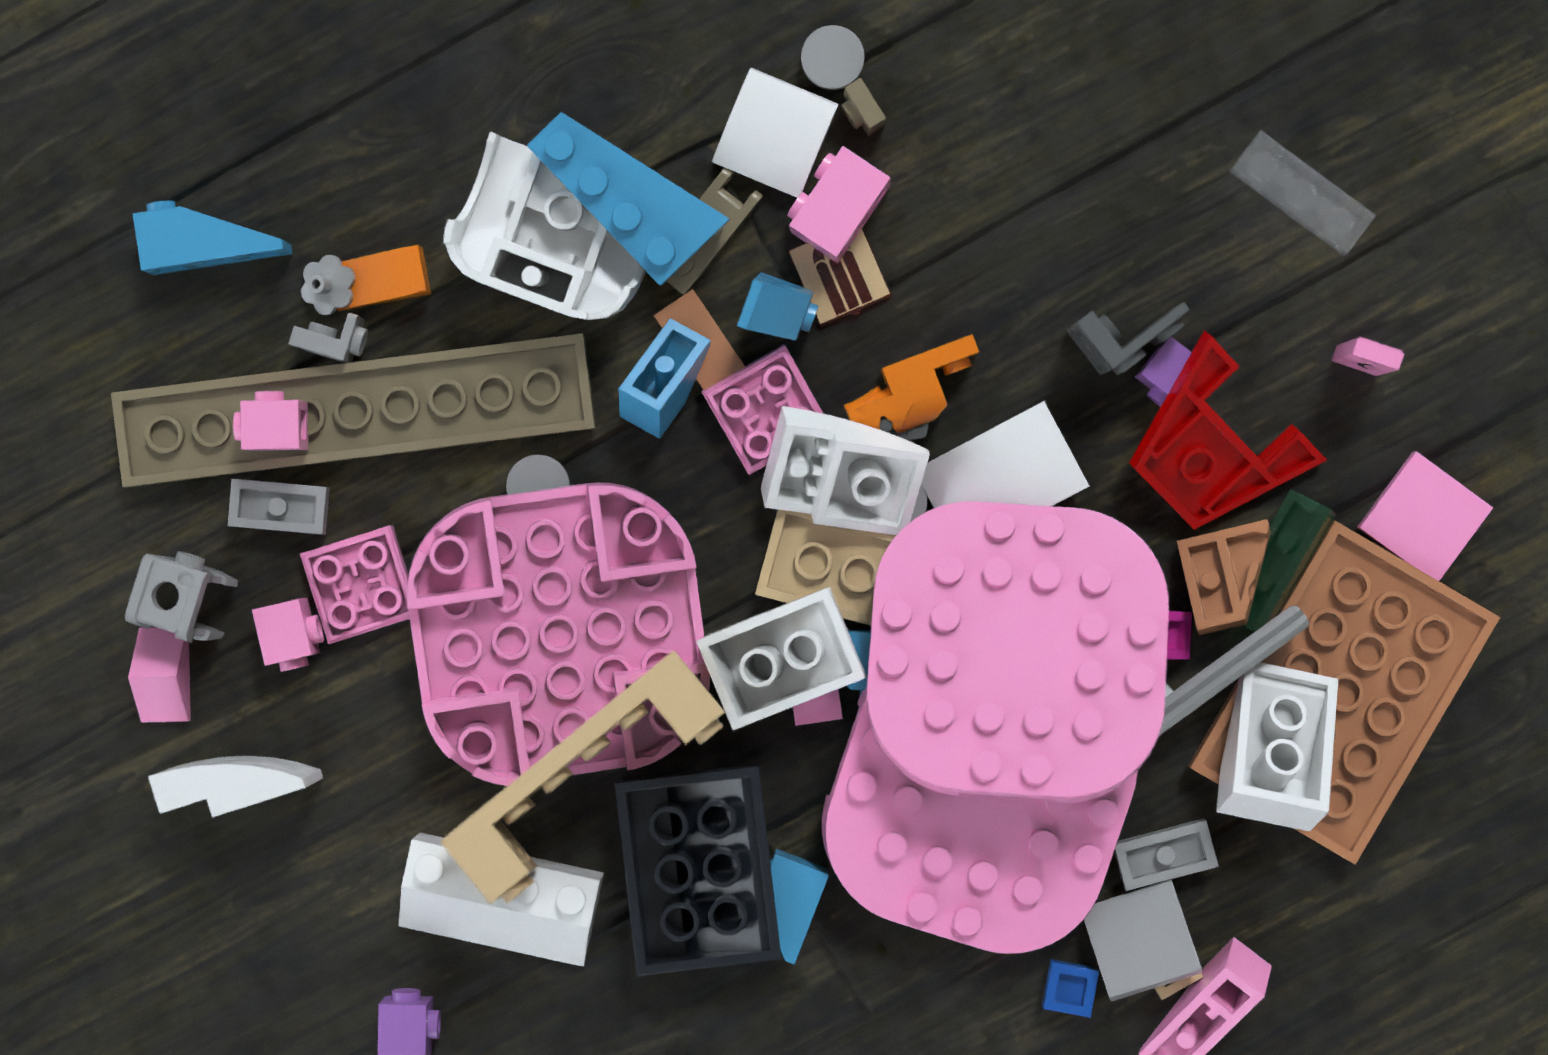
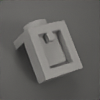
[288,313,368,363]

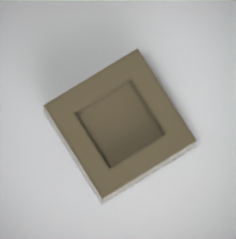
[841,77,886,136]

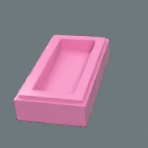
[1332,337,1404,376]

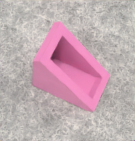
[128,627,191,722]

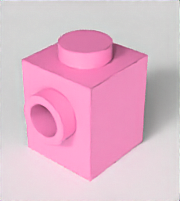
[233,391,308,451]
[252,598,324,672]

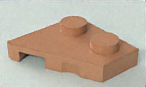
[1177,519,1271,635]

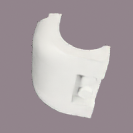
[443,132,646,320]

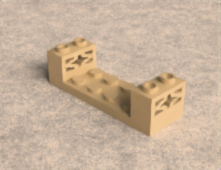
[440,650,725,904]

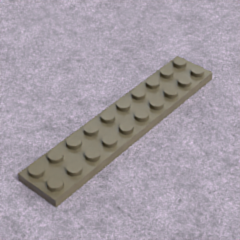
[111,333,596,487]

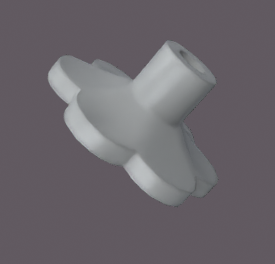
[301,255,356,315]

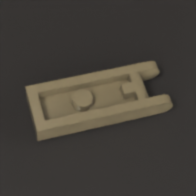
[666,168,763,295]

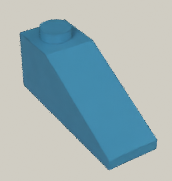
[133,201,292,275]

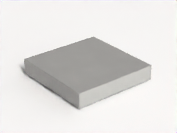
[1084,879,1203,1002]

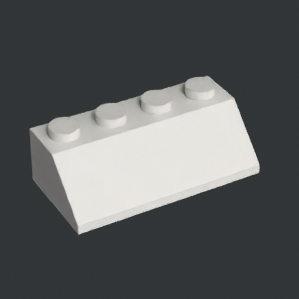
[399,833,604,966]

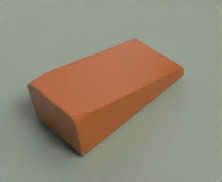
[337,245,431,311]

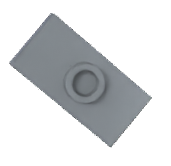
[228,479,330,534]
[1114,818,1219,891]

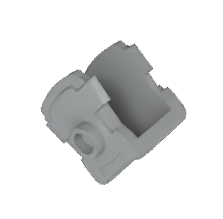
[125,551,238,643]

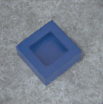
[1042,959,1099,1018]

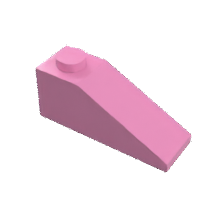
[1138,937,1272,1055]

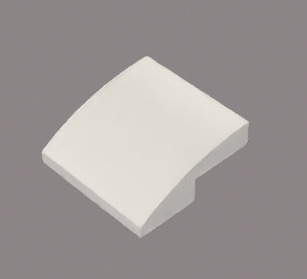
[712,68,839,198]

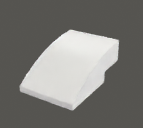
[921,401,1089,508]
[761,406,930,535]
[148,756,323,817]

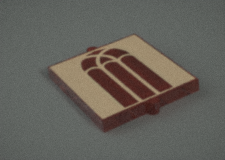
[787,227,892,327]

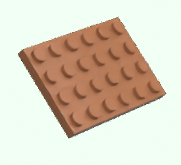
[1188,521,1501,865]

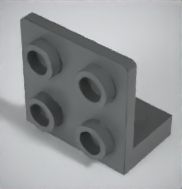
[1066,302,1190,375]

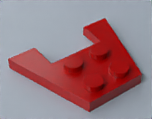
[1129,330,1327,529]

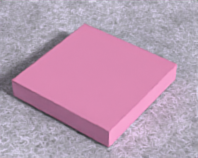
[1357,451,1493,581]

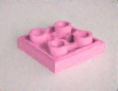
[701,345,823,475]
[300,525,410,644]

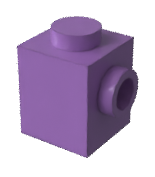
[1135,336,1192,407]
[378,988,441,1055]

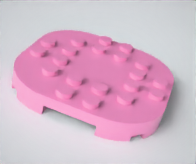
[407,482,710,786]
[867,501,1169,803]
[822,687,1138,954]

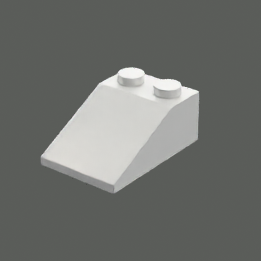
[696,587,867,730]
[1216,662,1338,832]

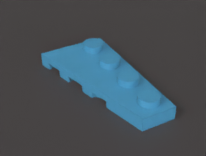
[527,112,730,286]

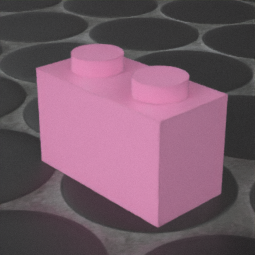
[787,146,891,264]

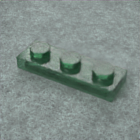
[1241,489,1336,632]

